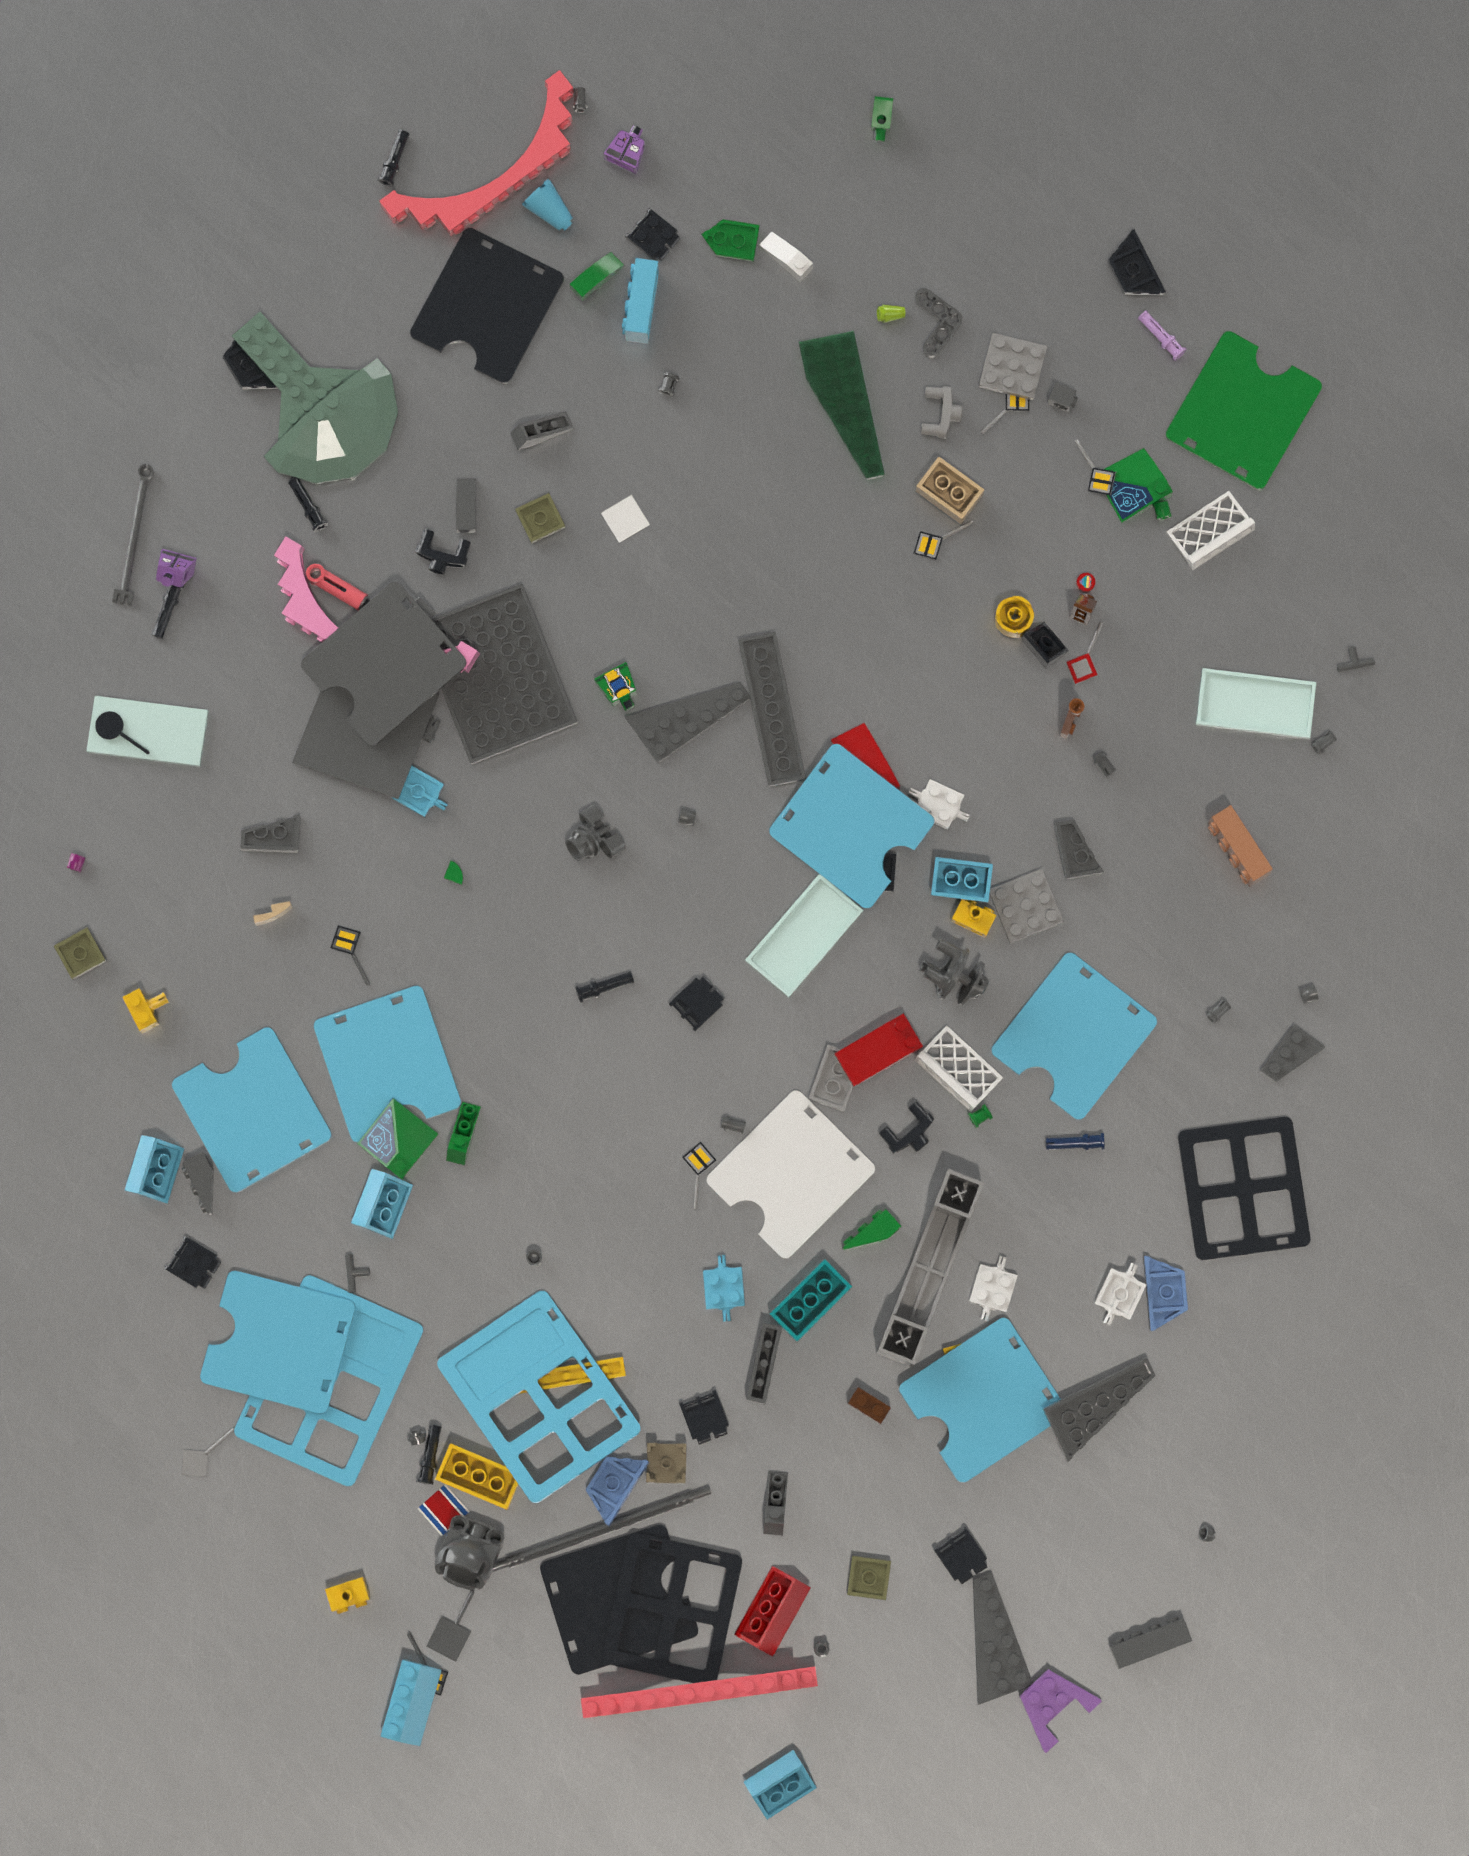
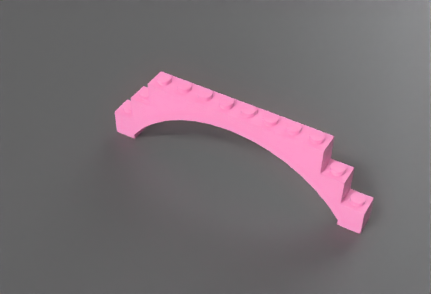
[274,537,480,673]

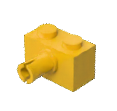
[951,899,996,938]
[122,988,169,1034]
[325,1577,371,1614]

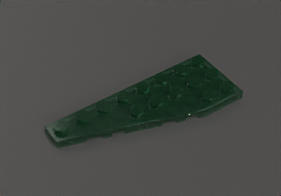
[799,331,885,480]

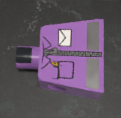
[604,125,645,174]
[156,549,197,587]

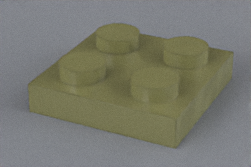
[515,493,566,544]
[54,927,106,980]
[847,1556,891,1600]

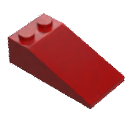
[831,723,900,790]
[834,1013,923,1087]

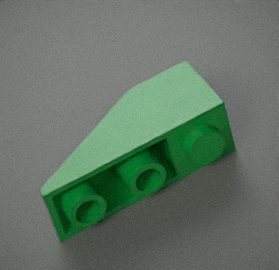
[446,1102,481,1165]
[842,1209,901,1251]

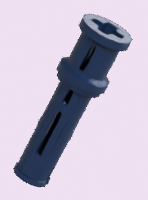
[1046,1133,1105,1151]

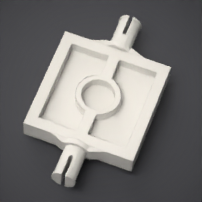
[908,779,970,830]
[969,1256,1018,1321]
[1095,1262,1147,1326]

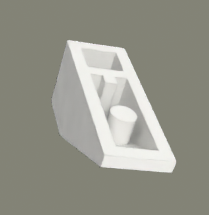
[759,232,813,283]

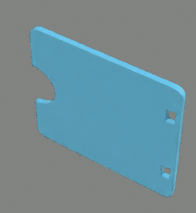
[770,744,935,908]
[992,953,1157,1120]
[314,986,461,1143]
[172,1027,331,1193]
[200,1271,355,1414]
[899,1318,1061,1483]

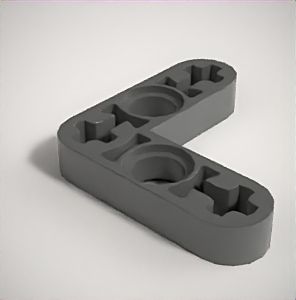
[915,288,962,358]

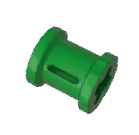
[968,1104,993,1129]

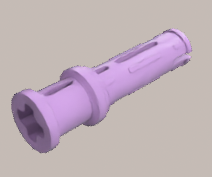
[1138,310,1187,361]

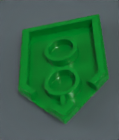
[701,219,760,262]

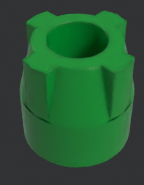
[1154,501,1172,521]

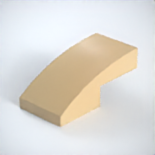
[253,901,292,926]

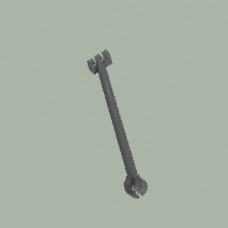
[112,464,154,606]

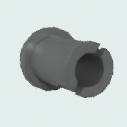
[573,87,588,113]
[422,717,441,743]
[1312,731,1337,754]
[1093,752,1116,777]
[1206,999,1231,1023]
[721,1116,746,1134]

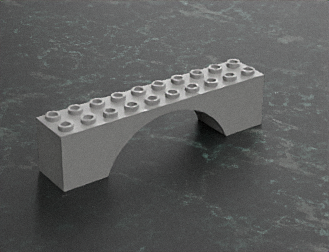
[877,1169,984,1368]

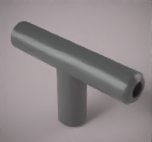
[1337,646,1375,672]
[345,1254,370,1293]

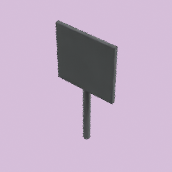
[426,1590,475,1662]

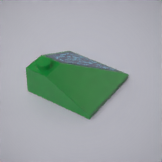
[1104,448,1173,523]
[357,1098,438,1180]

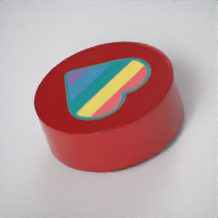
[1076,573,1096,593]

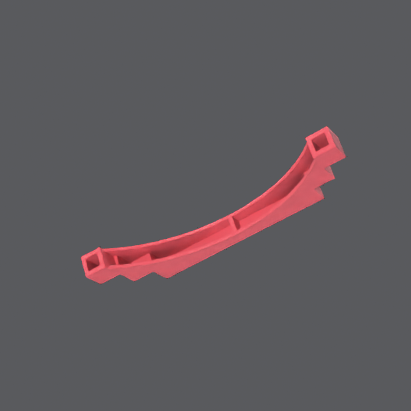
[379,70,574,236]
[581,1666,818,1718]

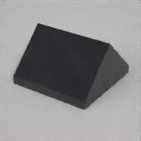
[1022,622,1069,669]

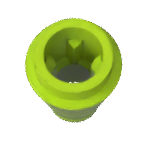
[877,304,905,323]

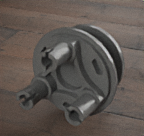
[919,939,989,1005]

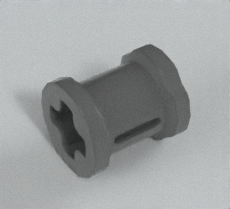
[658,372,680,396]

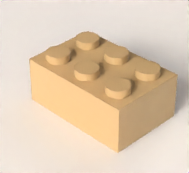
[915,457,984,524]

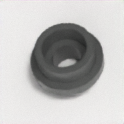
[407,1429,426,1446]

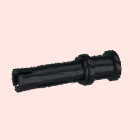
[377,130,410,187]
[288,477,328,532]
[151,585,184,639]
[575,971,634,1003]
[416,1424,442,1485]

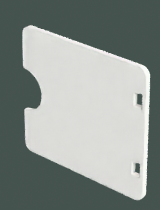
[707,1090,875,1259]

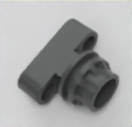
[565,805,626,861]

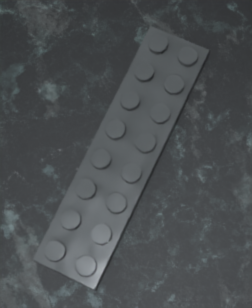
[738,632,806,787]

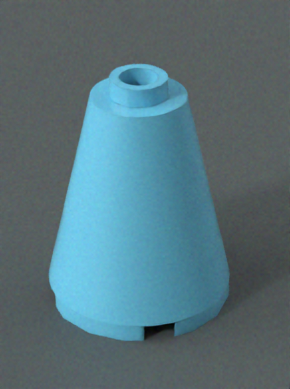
[522,178,573,231]

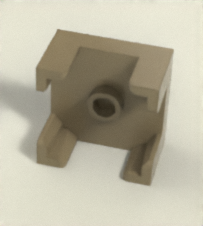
[646,1443,687,1484]

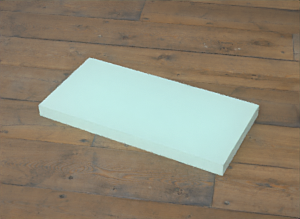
[1196,668,1316,739]
[86,696,209,767]
[745,874,863,998]

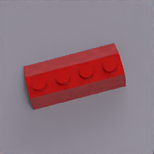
[734,1566,811,1657]

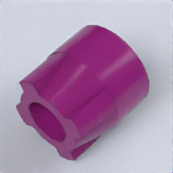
[67,853,86,872]

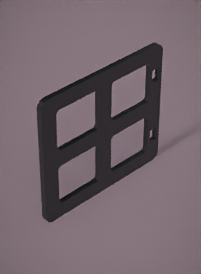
[1178,1117,1311,1261]
[602,1533,742,1683]

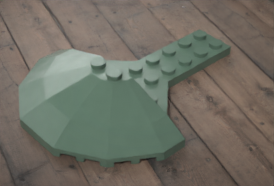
[232,312,398,485]

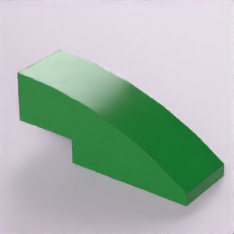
[570,252,624,301]

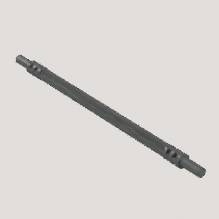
[492,1487,711,1572]

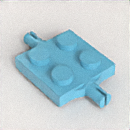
[392,766,448,818]
[703,1255,745,1322]

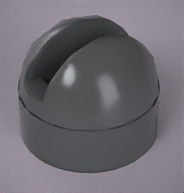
[1199,1526,1216,1542]

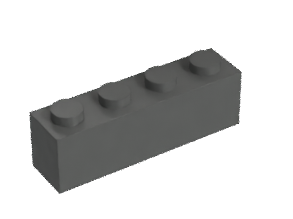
[746,1323,782,1405]
[1109,1617,1192,1669]

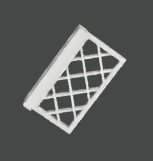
[1166,491,1255,571]
[914,1026,1003,1112]

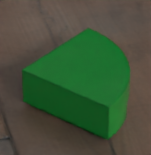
[444,861,463,885]

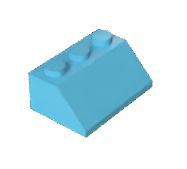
[931,857,993,902]
[125,1135,185,1203]
[351,1169,413,1239]
[744,1750,817,1820]

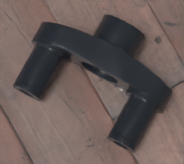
[415,529,471,575]
[879,1101,934,1154]

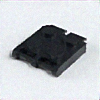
[625,208,680,261]
[669,976,725,1032]
[164,1236,221,1289]
[679,1390,729,1445]
[933,1527,987,1584]

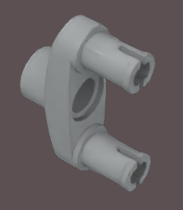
[921,386,962,438]

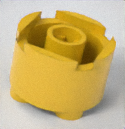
[995,596,1034,638]

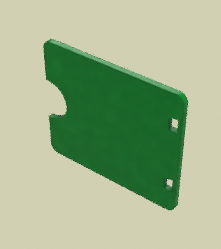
[1166,331,1322,490]

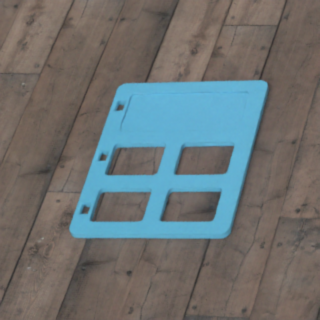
[234,1275,423,1486]
[437,1291,641,1503]

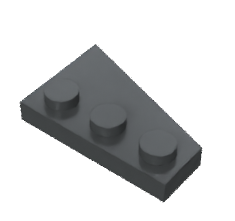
[240,814,301,853]
[1054,820,1104,879]
[1260,1024,1325,1083]

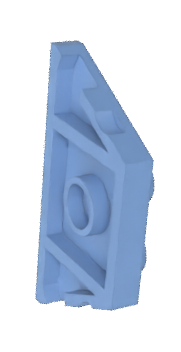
[1144,1256,1188,1331]
[586,1457,649,1527]

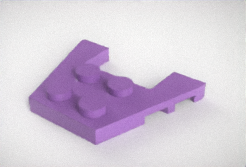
[1019,1669,1102,1753]

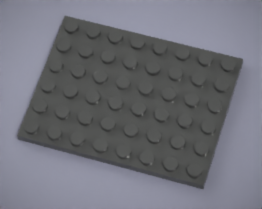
[431,584,578,765]

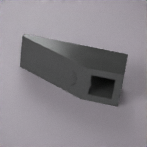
[182,1152,214,1216]
[763,1471,788,1536]

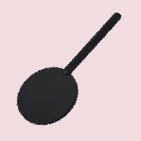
[95,711,150,754]

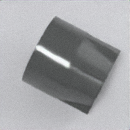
[679,808,696,826]
[1300,985,1319,1003]
[526,1250,542,1266]
[814,1641,830,1657]

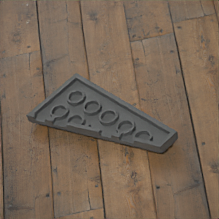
[625,682,750,763]
[1043,1358,1155,1462]
[973,1573,1033,1705]

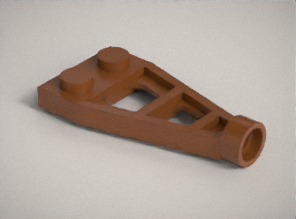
[1060,698,1084,739]

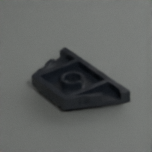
[1108,229,1166,295]
[223,340,278,390]

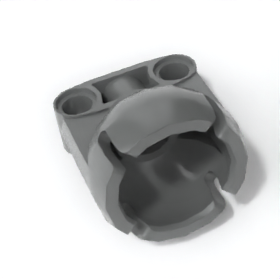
[435,1515,505,1590]

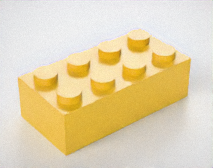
[435,1443,519,1510]

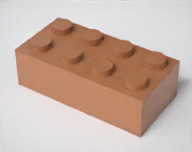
[1208,805,1273,887]

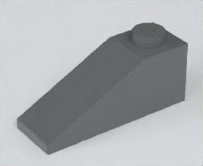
[510,412,573,450]

